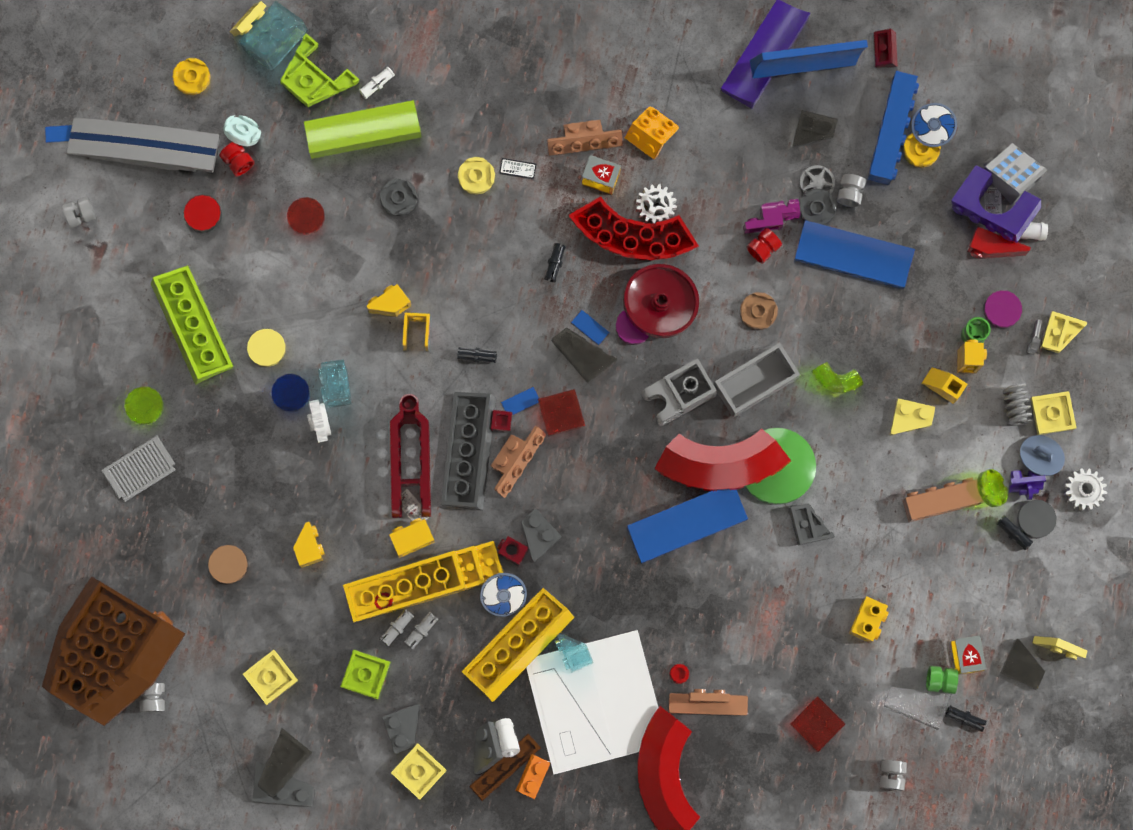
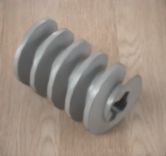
[1003,383,1033,425]

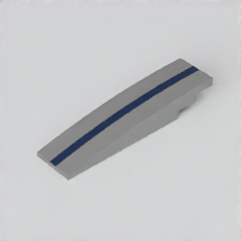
[67,118,220,173]

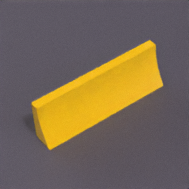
[462,588,574,702]

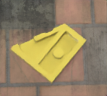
[1040,311,1087,354]
[890,398,935,435]
[1032,636,1087,660]

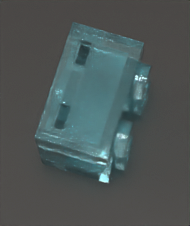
[318,359,352,408]

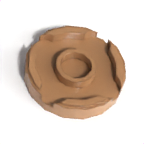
[740,292,778,330]
[208,545,248,584]

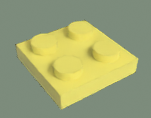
[229,1,266,36]
[1030,391,1076,435]
[243,650,298,705]
[391,744,447,800]

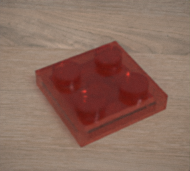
[538,389,585,437]
[790,696,845,752]

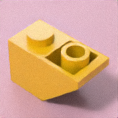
[366,284,411,317]
[922,367,968,404]
[293,522,325,568]

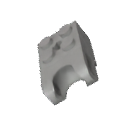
[641,358,717,426]

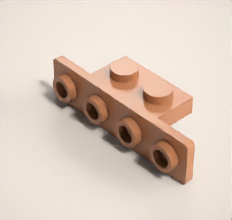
[547,120,623,155]
[491,426,546,498]
[669,689,748,716]

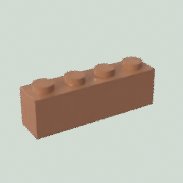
[902,477,986,523]

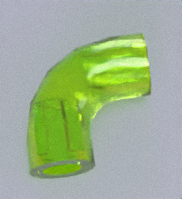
[811,362,863,393]

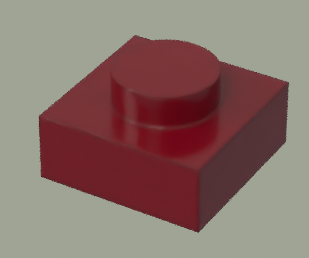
[491,410,512,432]

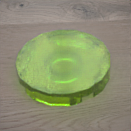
[125,386,164,425]
[977,469,1008,507]

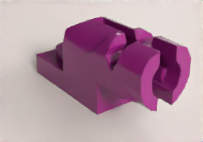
[743,199,800,234]

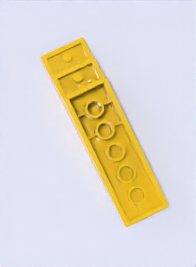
[343,541,503,622]

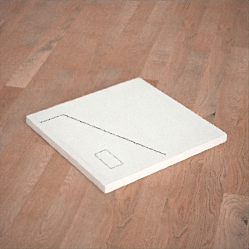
[526,630,658,775]

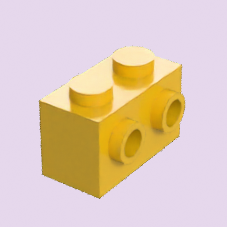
[957,340,987,373]
[389,518,435,558]
[849,596,889,643]

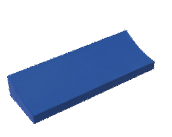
[749,40,868,79]
[794,220,915,289]
[626,489,748,564]

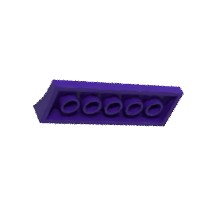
[720,0,810,109]

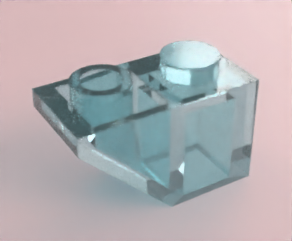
[555,634,594,673]

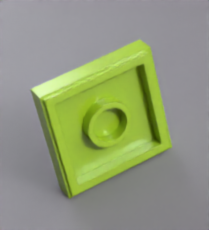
[340,650,391,699]

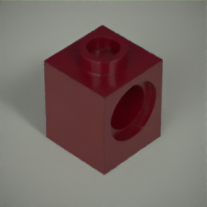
[497,536,528,567]

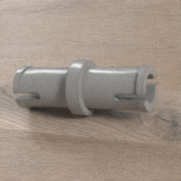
[379,609,414,647]
[404,612,439,650]

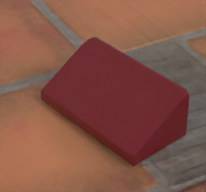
[874,28,898,68]

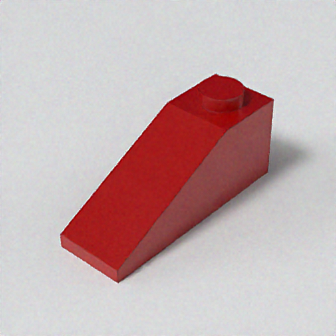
[967,227,1031,259]

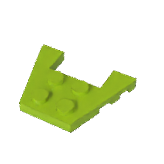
[280,33,359,107]

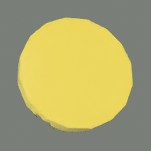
[458,157,495,195]
[247,329,286,367]

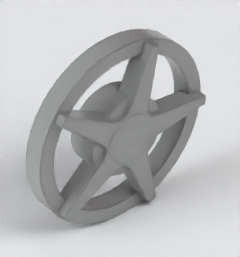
[800,165,835,194]

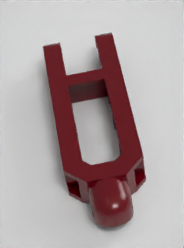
[390,394,431,518]

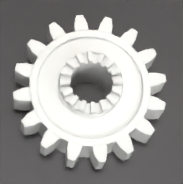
[307,399,331,443]
[1063,468,1107,511]

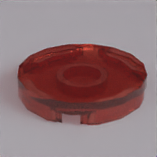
[287,197,325,235]

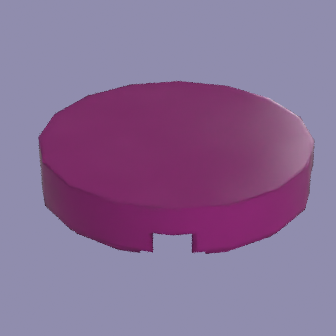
[984,290,1022,328]
[616,310,650,345]

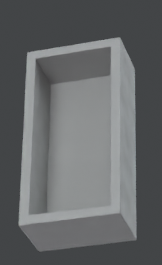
[714,343,800,418]

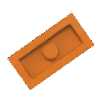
[515,754,550,799]

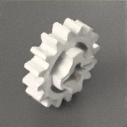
[636,184,677,223]

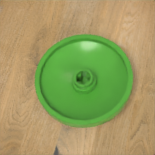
[745,428,816,505]

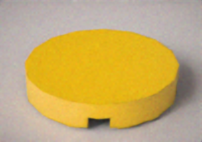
[172,58,211,95]
[903,133,941,168]

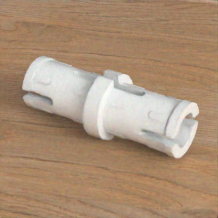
[359,67,395,99]

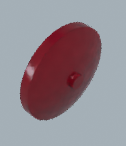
[623,264,699,338]

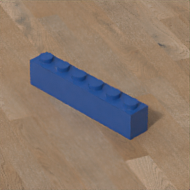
[867,71,919,185]

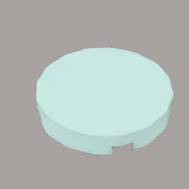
[223,115,261,146]

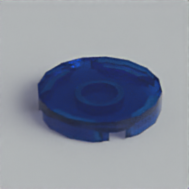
[271,374,310,412]

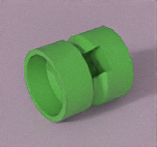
[961,317,991,343]
[926,666,958,694]

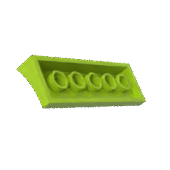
[304,100,421,159]
[151,265,233,385]

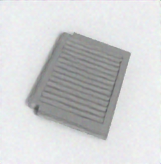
[101,435,175,502]

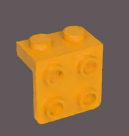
[624,106,679,159]

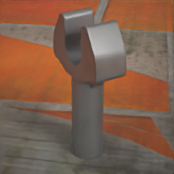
[1027,320,1043,355]

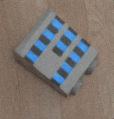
[983,143,1047,205]

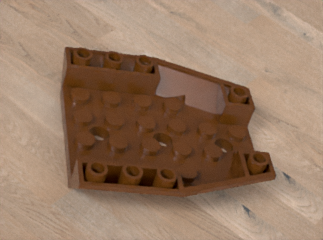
[42,576,185,726]

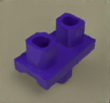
[1008,470,1046,500]

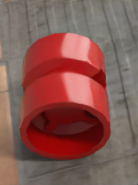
[219,142,255,177]
[746,228,782,264]

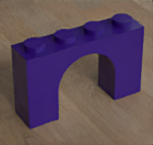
[951,165,1041,243]

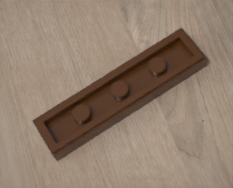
[469,734,541,801]

